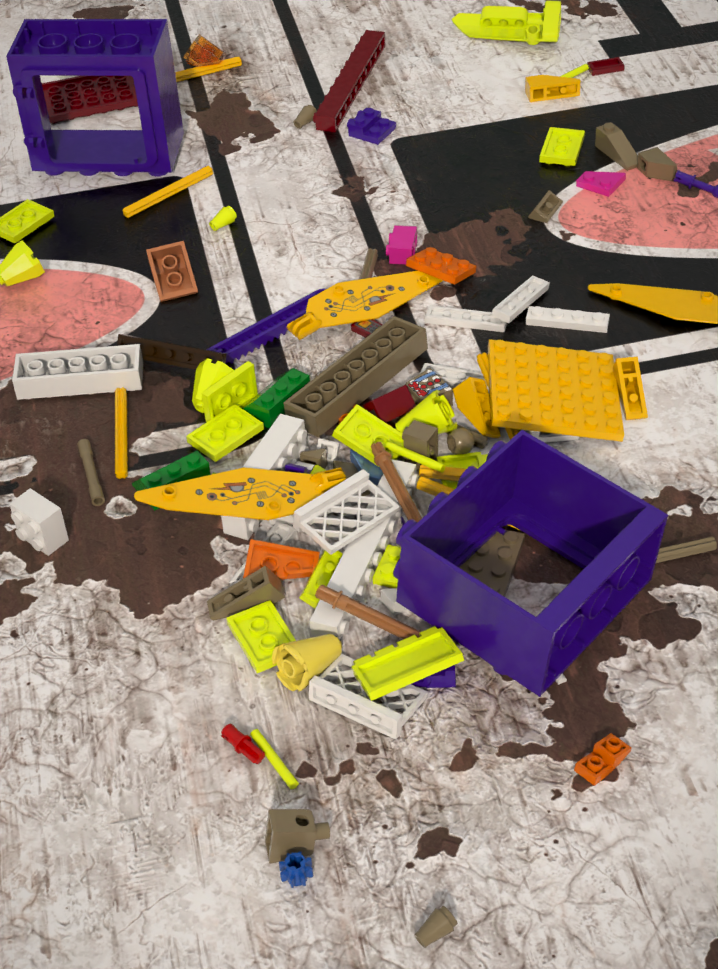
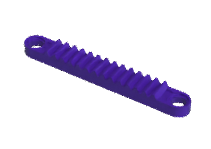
[206,289,326,363]

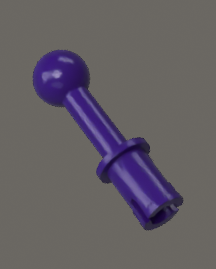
[674,170,718,198]

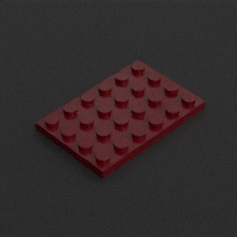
[42,76,138,123]

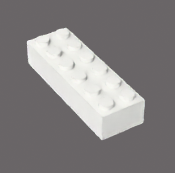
[12,344,143,400]
[221,414,309,540]

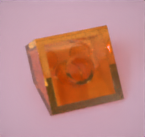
[183,34,226,67]

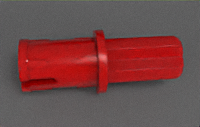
[221,724,265,764]

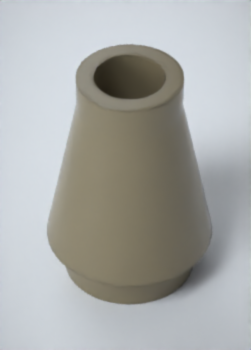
[293,105,317,129]
[414,906,458,948]

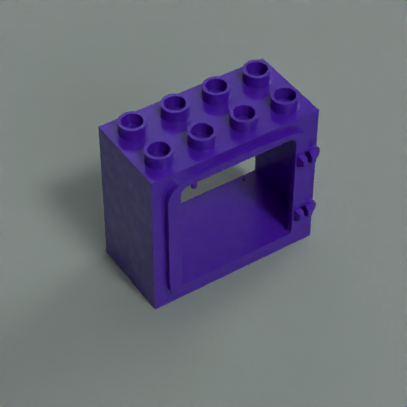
[6,19,184,177]
[393,430,668,697]

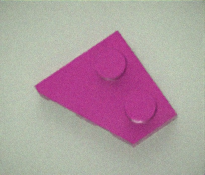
[576,171,626,197]

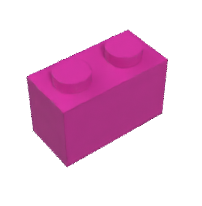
[386,225,418,265]

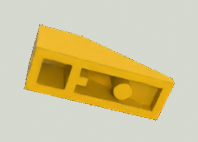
[525,75,581,102]
[613,356,648,420]
[453,377,501,439]

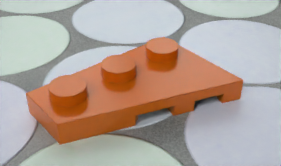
[243,539,320,580]

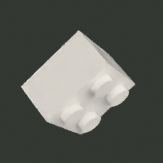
[9,488,69,556]

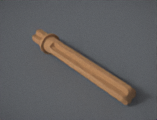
[371,442,422,522]
[315,585,421,639]

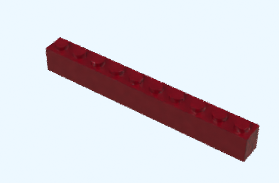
[313,30,385,132]

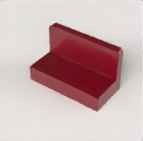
[363,385,416,423]

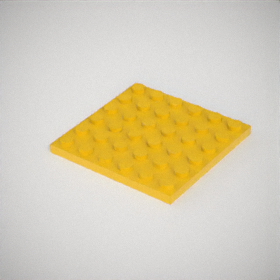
[488,339,624,442]

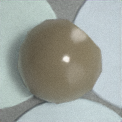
[447,428,474,455]

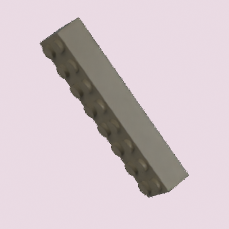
[283,316,428,437]

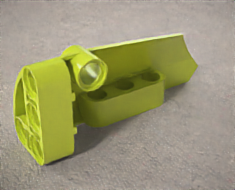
[452,1,561,45]

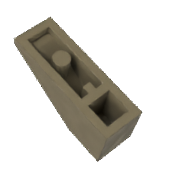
[595,122,638,171]
[207,566,285,621]

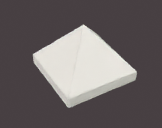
[317,438,340,464]

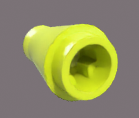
[209,206,237,231]

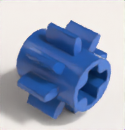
[279,851,314,888]

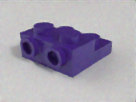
[347,107,396,145]

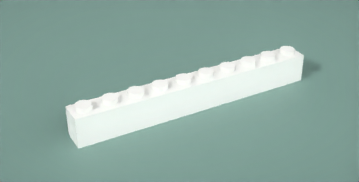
[309,459,419,640]

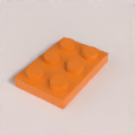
[406,247,476,285]

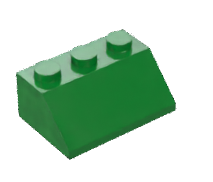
[242,368,310,429]
[132,451,211,511]

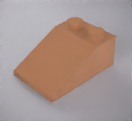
[146,241,198,302]

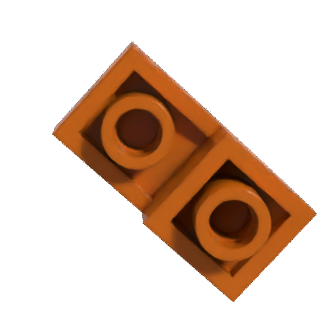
[574,733,631,786]

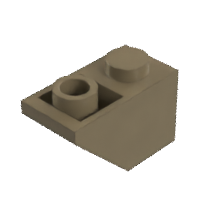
[637,147,677,181]

